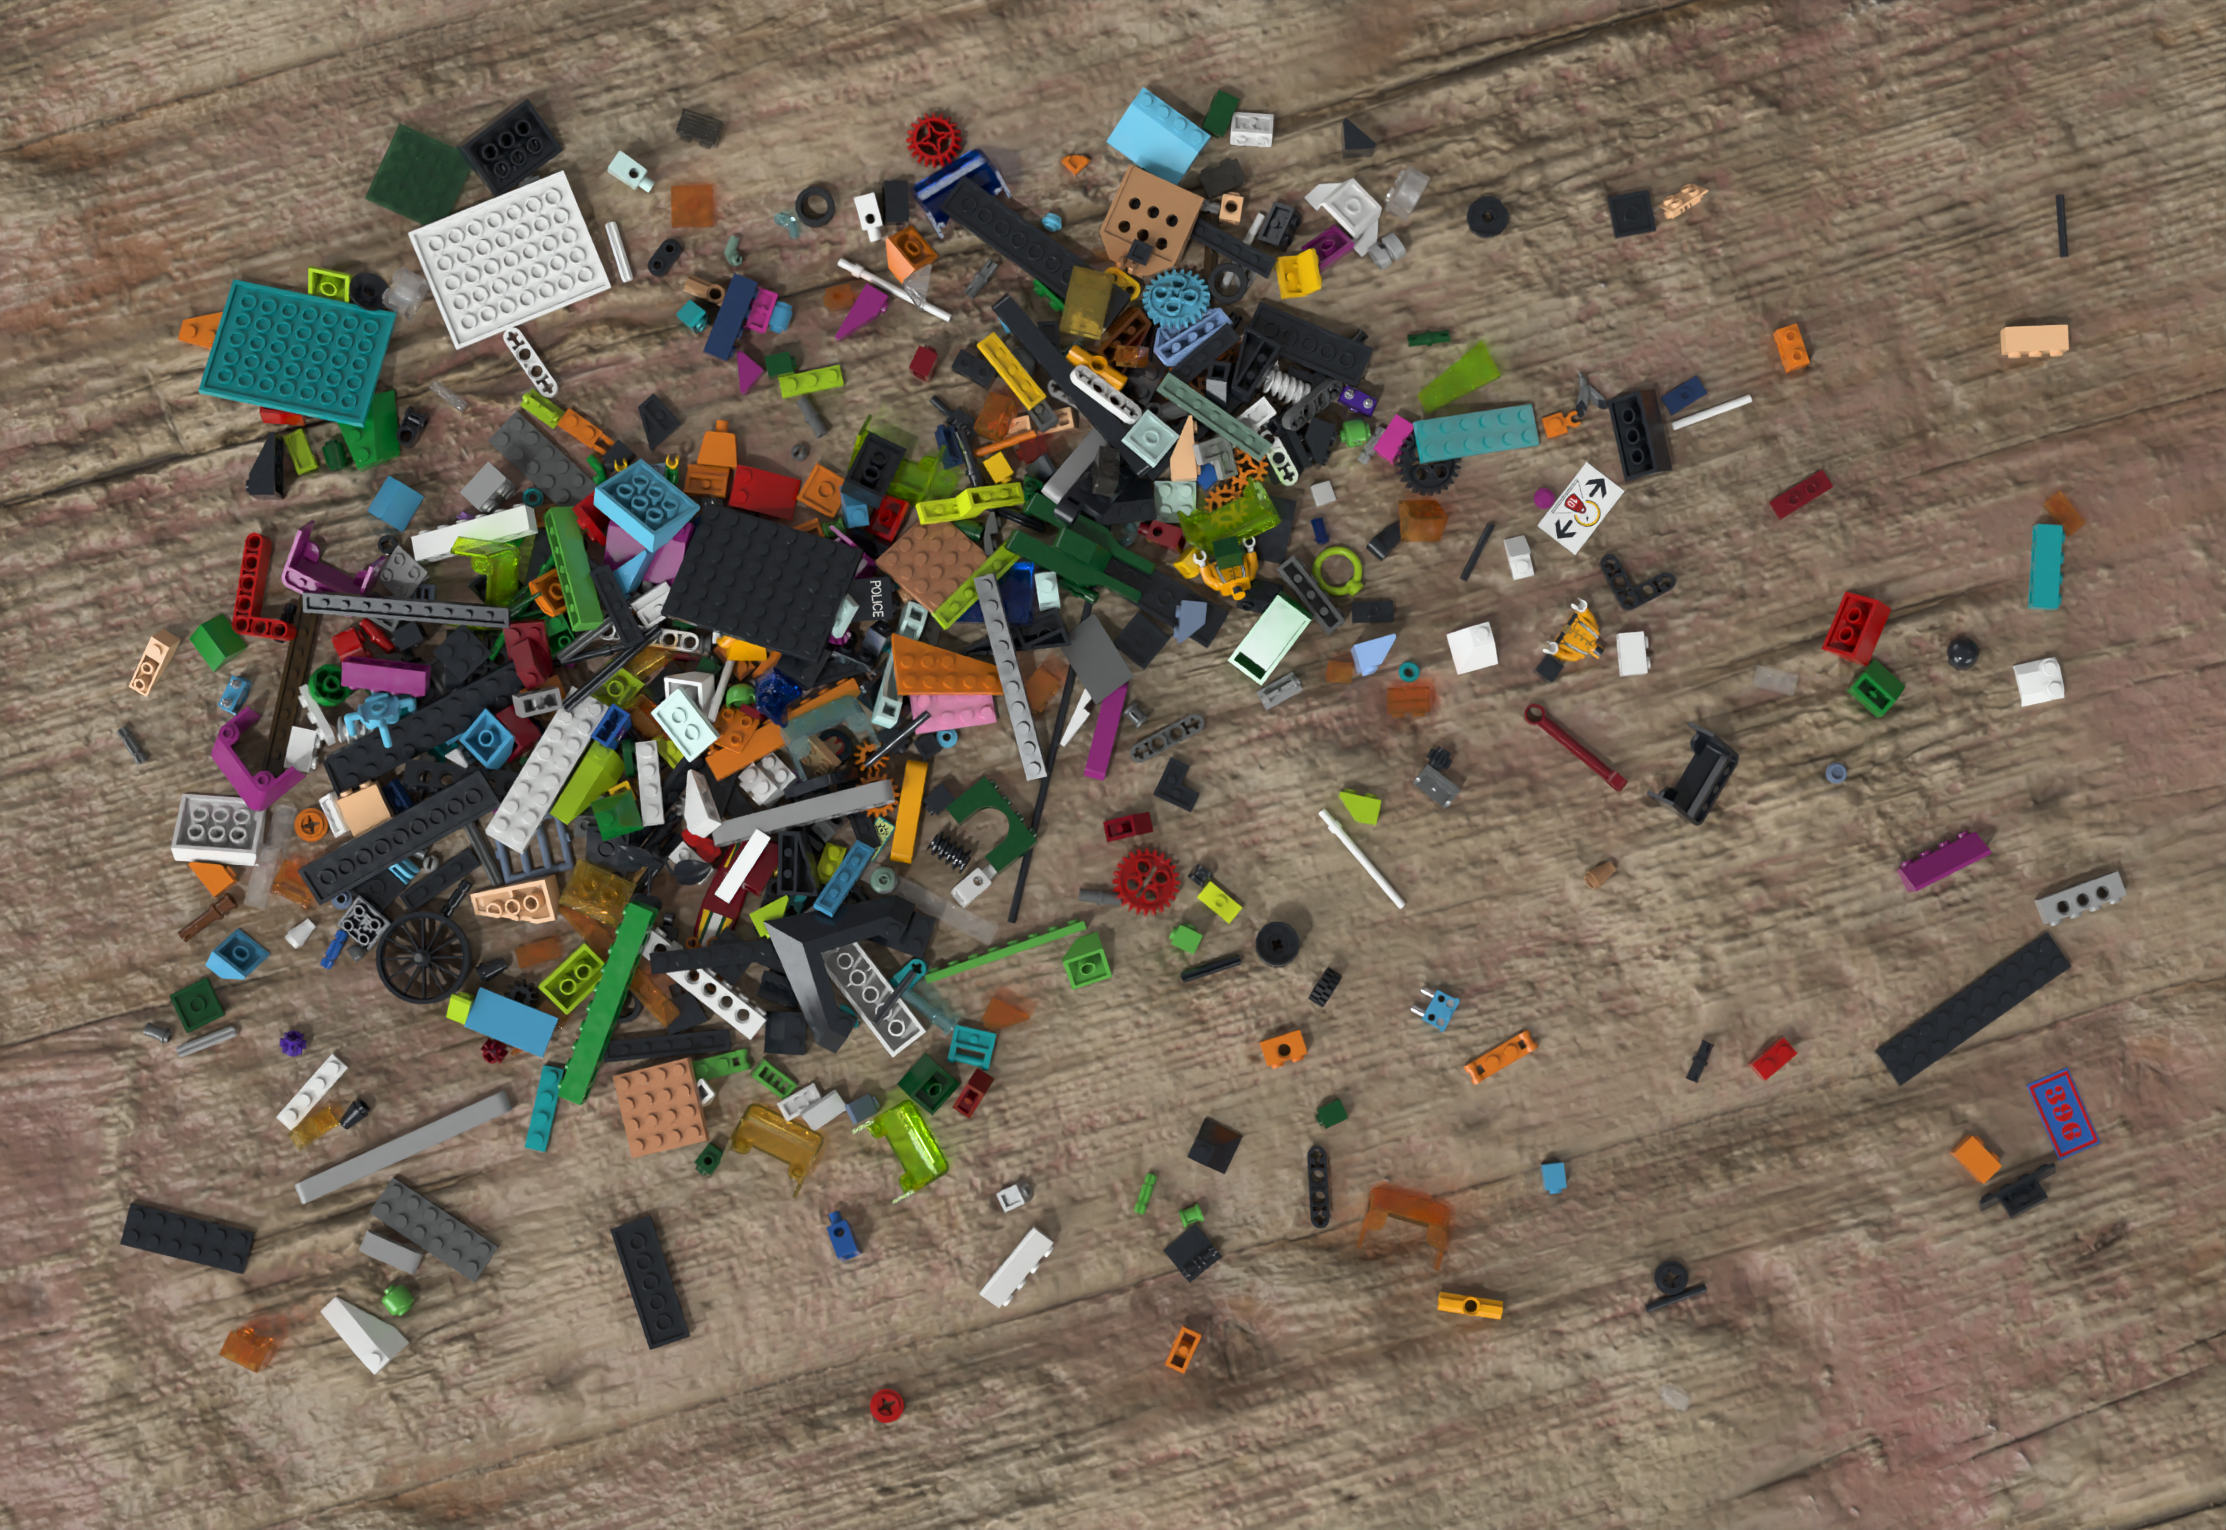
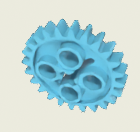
[1142,269,1210,330]

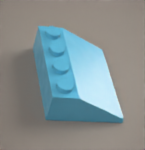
[1106,87,1211,185]
[594,459,700,553]

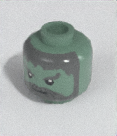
[870,867,898,894]

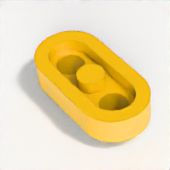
[1103,267,1140,301]

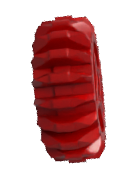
[906,112,963,169]

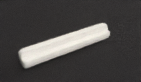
[605,222,633,282]

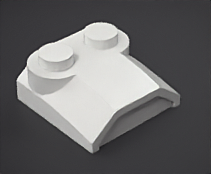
[2012,657,2064,707]

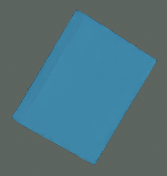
[367,476,425,532]

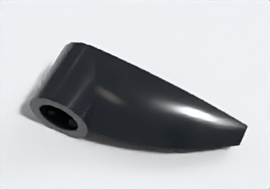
[1366,515,1420,562]

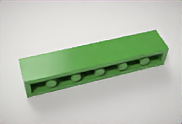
[543,506,604,631]

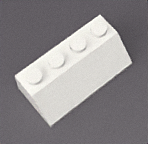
[979,1225,1054,1308]

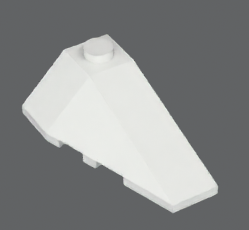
[320,1296,410,1375]

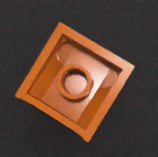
[529,568,567,617]

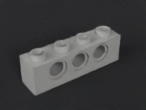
[2034,871,2127,926]

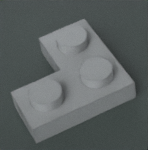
[1192,435,1238,480]

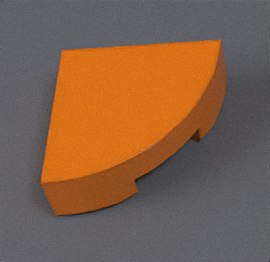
[1061,155,1090,176]

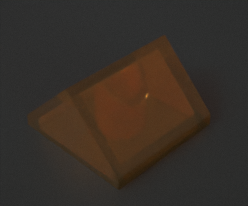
[1398,500,1449,542]

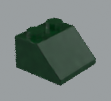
[897,1053,961,1116]

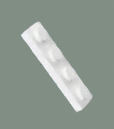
[635,740,665,826]
[276,1054,349,1131]

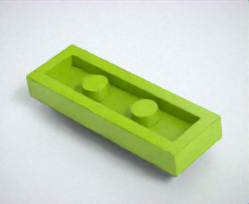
[778,365,844,399]

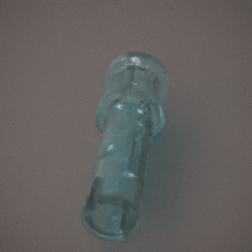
[900,986,957,1036]

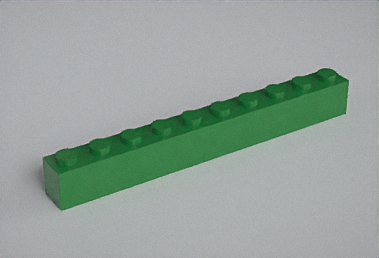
[558,900,659,1105]

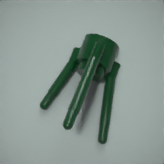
[506,584,544,621]

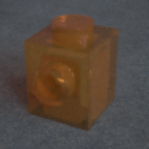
[822,283,854,312]

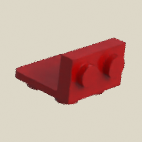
[572,490,610,546]

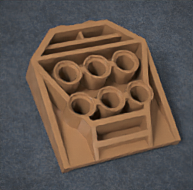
[1099,164,1205,279]

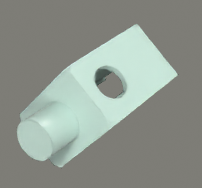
[608,151,655,193]
[1035,570,1061,611]

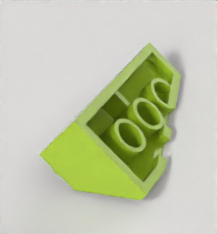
[549,740,625,825]

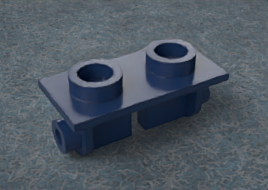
[934,424,964,470]

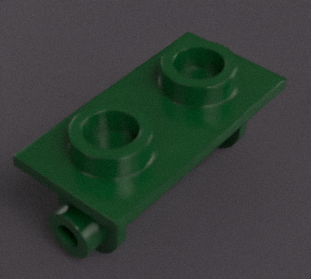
[1022,474,1043,515]

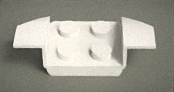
[1304,178,1382,257]

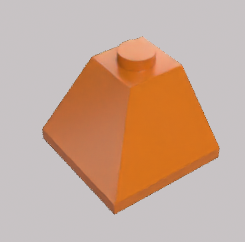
[886,225,938,284]

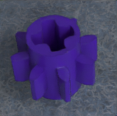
[280,1031,307,1057]

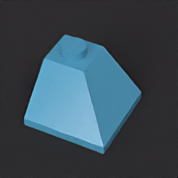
[205,928,270,980]

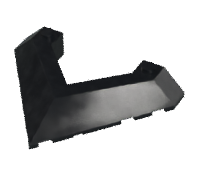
[763,895,915,1054]

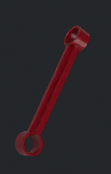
[1523,704,1628,792]

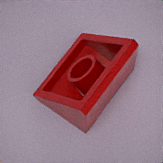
[864,495,911,544]

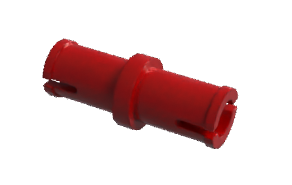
[359,617,396,655]

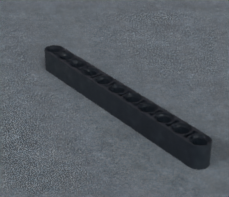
[991,293,1153,479]

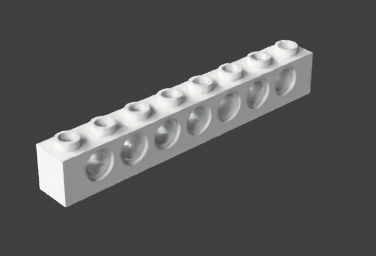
[642,927,768,1040]

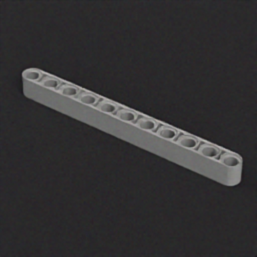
[294,1090,513,1205]

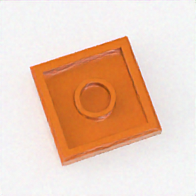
[796,463,845,520]

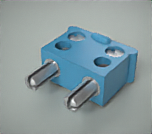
[218,675,253,716]
[1411,986,1460,1032]

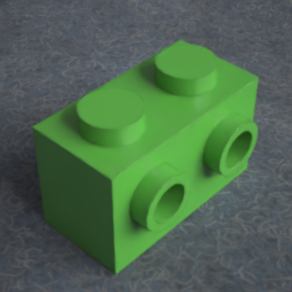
[1169,923,1203,955]

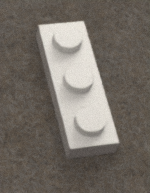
[298,684,336,746]

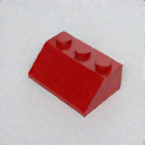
[1821,592,1891,666]

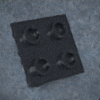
[832,631,877,674]
[1163,1223,1222,1283]

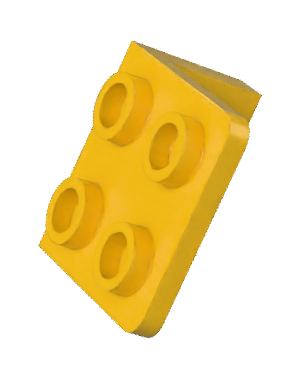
[1275,248,1322,300]

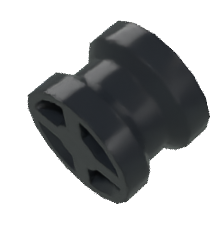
[1187,863,1214,889]

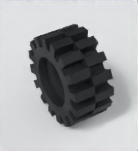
[1308,967,1342,1007]

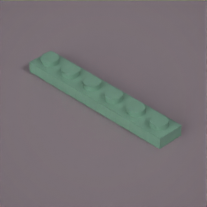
[1156,373,1272,462]

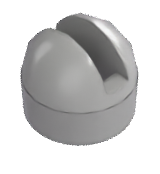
[423,855,441,872]

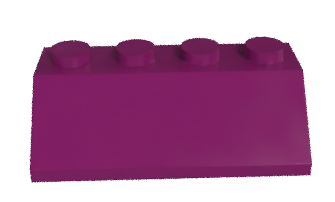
[1897,830,1992,892]

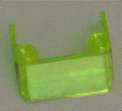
[847,414,946,507]
[1176,476,1281,556]
[446,536,520,630]
[852,1100,949,1205]

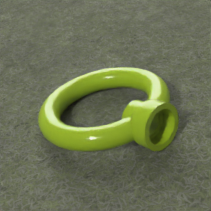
[1312,546,1364,597]

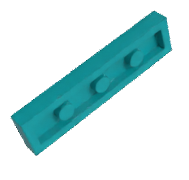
[524,1065,565,1152]

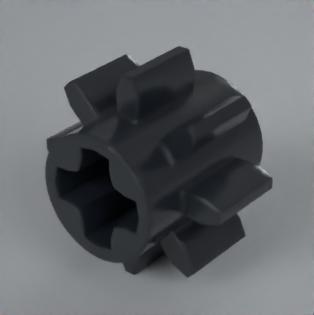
[1426,746,1453,772]

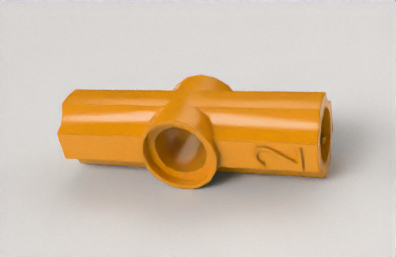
[1065,344,1128,392]
[1437,1291,1503,1319]

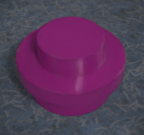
[1534,488,1555,509]

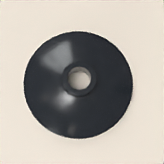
[349,272,390,311]

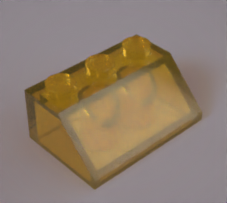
[558,859,636,928]

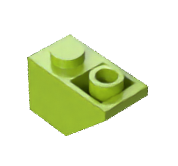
[1338,789,1381,826]
[446,991,474,1025]

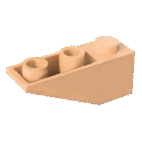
[1170,415,1201,482]
[129,629,181,697]

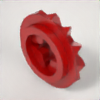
[870,1388,904,1423]

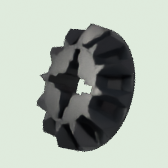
[1654,1261,1688,1295]

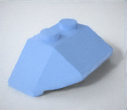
[1153,308,1233,366]

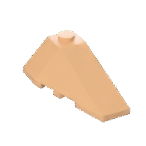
[470,874,560,924]

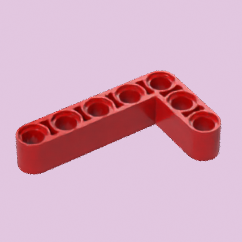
[232,532,297,641]

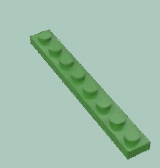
[925,918,1087,984]

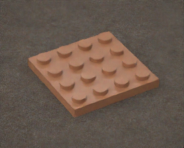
[875,520,989,613]
[613,1057,710,1158]

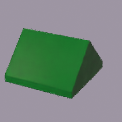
[189,614,248,672]

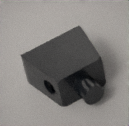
[663,983,709,1035]

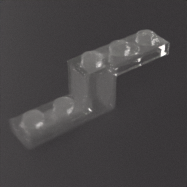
[244,803,298,910]

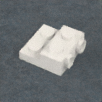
[738,752,799,809]

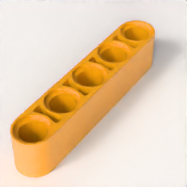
[890,759,928,864]

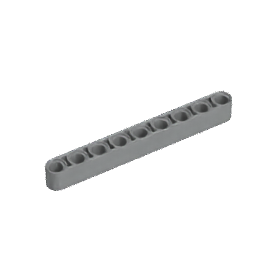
[712,780,895,847]

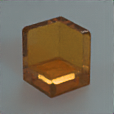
[1325,660,1354,684]

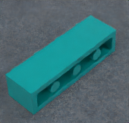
[2028,524,2065,611]

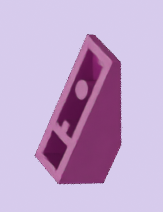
[835,283,890,342]

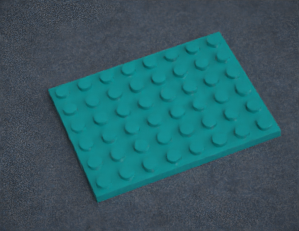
[198,279,397,428]

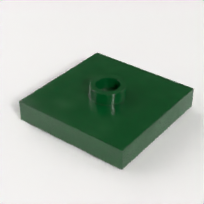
[169,977,226,1033]

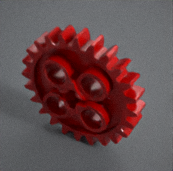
[1112,848,1181,917]

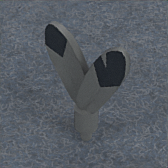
[1576,372,1607,418]

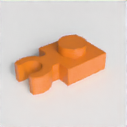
[1541,411,1581,439]

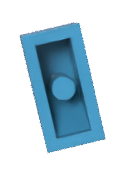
[839,486,869,528]

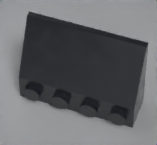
[455,98,563,197]

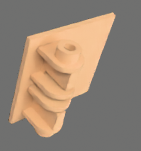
[1658,184,1708,219]

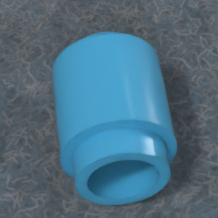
[768,301,793,334]

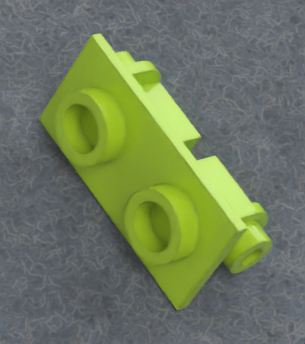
[520,388,565,429]

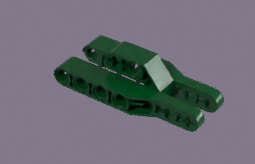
[1004,492,1157,604]

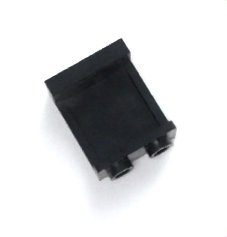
[856,664,912,731]

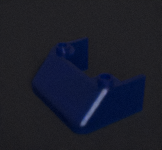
[910,149,1012,239]

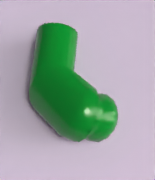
[586,454,607,486]

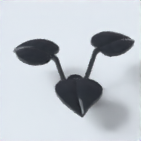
[617,844,712,912]

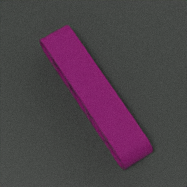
[1084,681,1129,781]

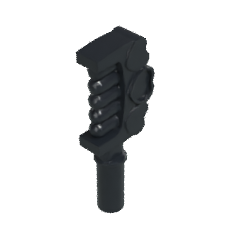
[929,395,981,442]

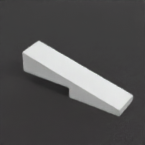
[1209,397,1277,466]
[1060,688,1092,748]

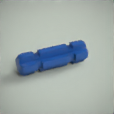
[320,929,349,969]

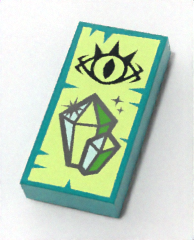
[871,816,895,862]

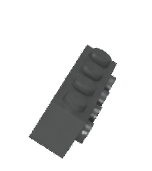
[1276,556,1345,636]

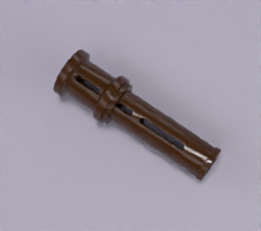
[178,892,239,942]

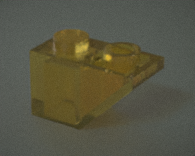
[288,1107,340,1152]

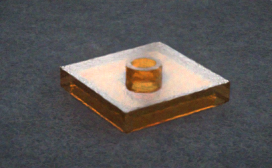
[671,185,714,228]

